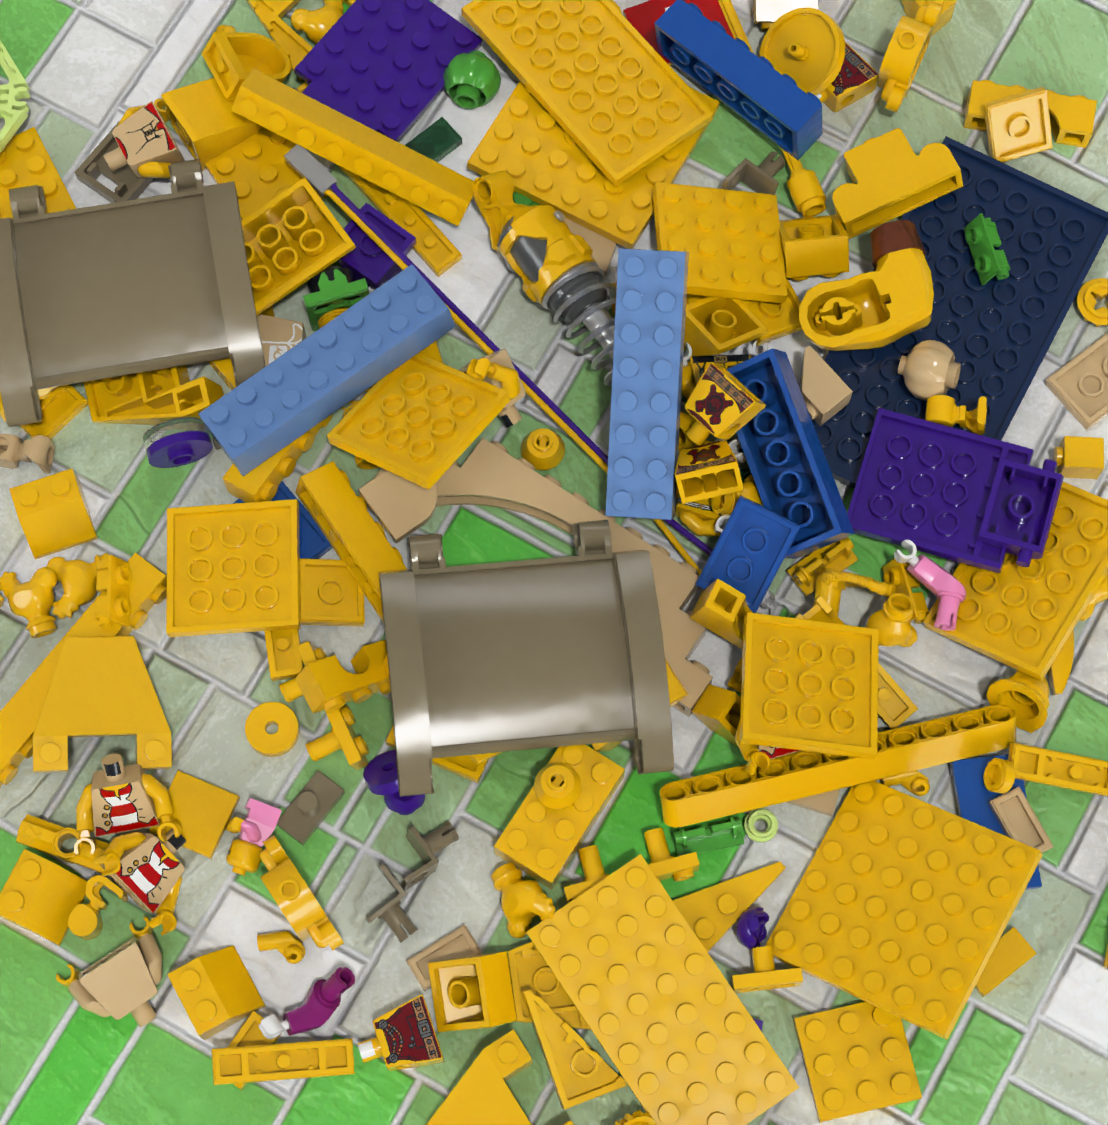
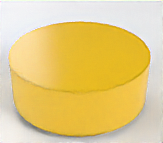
[983,758,1015,794]

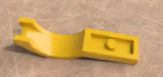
[795,595,918,729]

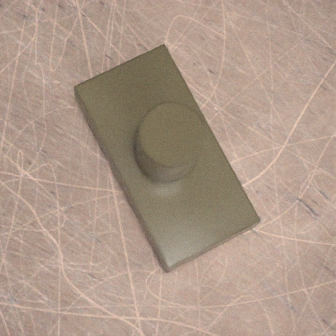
[277,771,345,846]

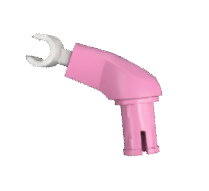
[894,540,966,631]

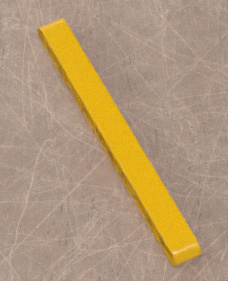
[660,704,1016,828]

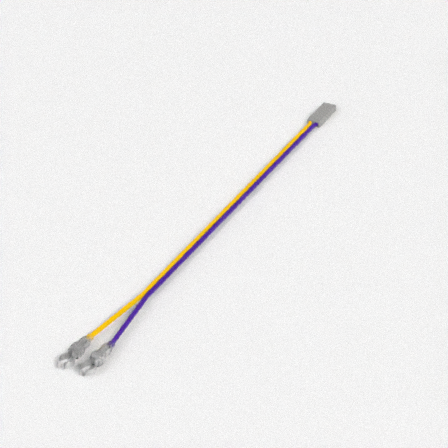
[284,144,790,618]

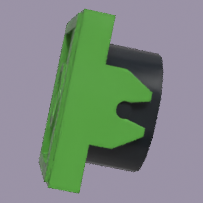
[303,268,369,331]

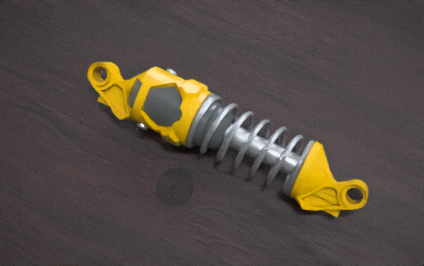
[472,171,697,451]

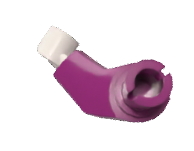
[258,967,355,1040]

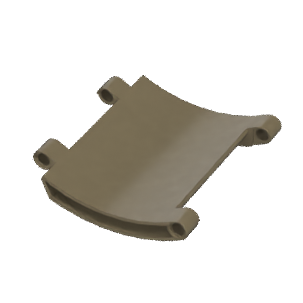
[0,159,266,427]
[379,520,674,797]

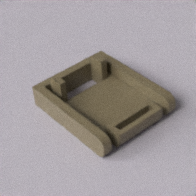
[75,122,155,203]

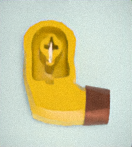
[799,220,934,351]

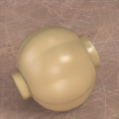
[898,340,961,401]

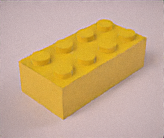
[494,744,625,890]

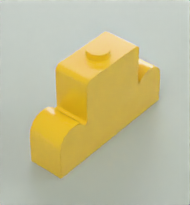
[832,128,963,240]

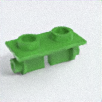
[964,213,1011,285]
[671,814,744,856]

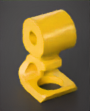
[925,395,987,435]
[68,875,128,940]

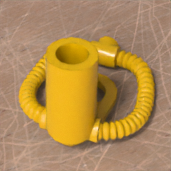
[813,568,896,616]

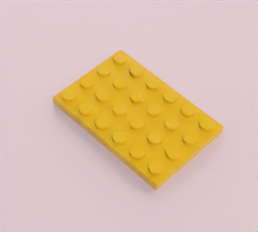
[923,482,1108,681]

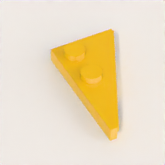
[672,862,786,952]
[522,989,627,1110]

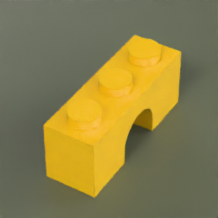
[295,639,391,713]

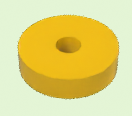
[245,702,300,757]

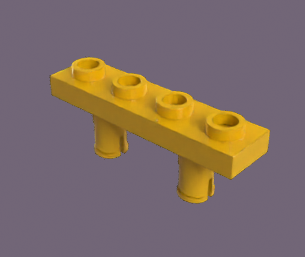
[279,641,369,770]
[564,828,700,904]

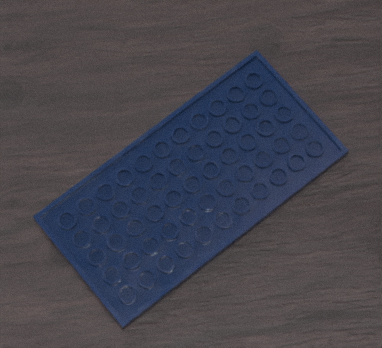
[812,136,1108,489]

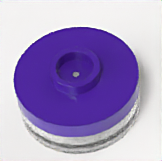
[143,417,213,468]

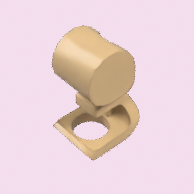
[0,434,55,474]

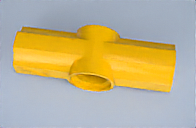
[16,814,110,876]

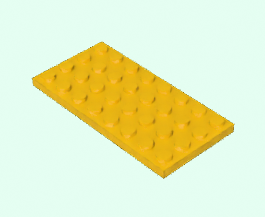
[461,0,714,187]
[526,854,800,1125]

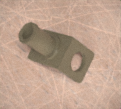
[722,151,785,195]
[401,821,459,891]
[366,863,418,943]

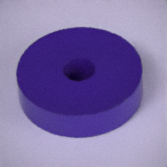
[363,750,399,795]

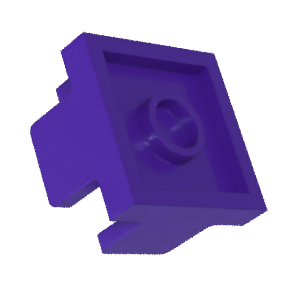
[337,203,417,289]

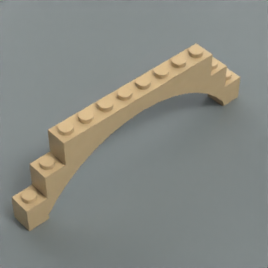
[362,438,713,717]

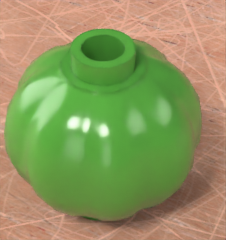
[443,51,501,109]

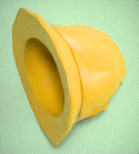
[986,670,1050,733]

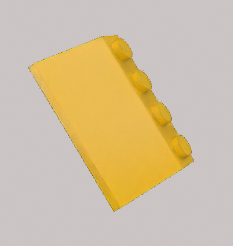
[241,177,356,315]

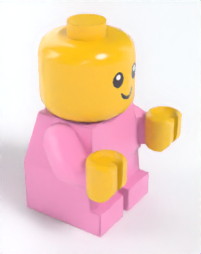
[226,798,282,876]

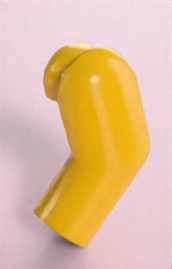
[880,770,930,796]
[257,931,305,964]

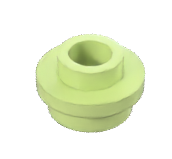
[744,808,778,843]

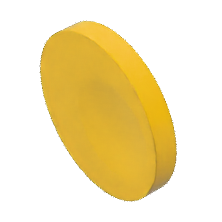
[759,7,845,95]

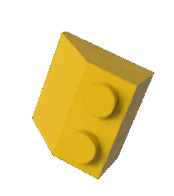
[779,215,849,281]
[684,296,768,356]
[9,468,98,560]
[0,849,88,946]
[167,945,266,1041]
[428,951,517,1032]

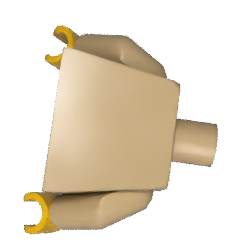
[56,917,162,1027]

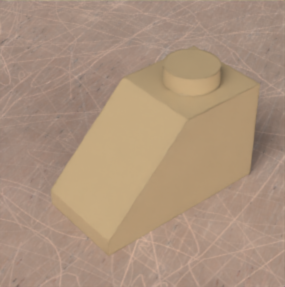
[800,345,853,426]

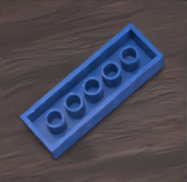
[654,0,823,160]
[727,348,855,559]

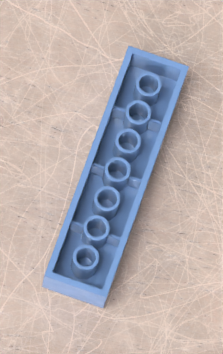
[605,248,689,520]
[198,264,455,476]

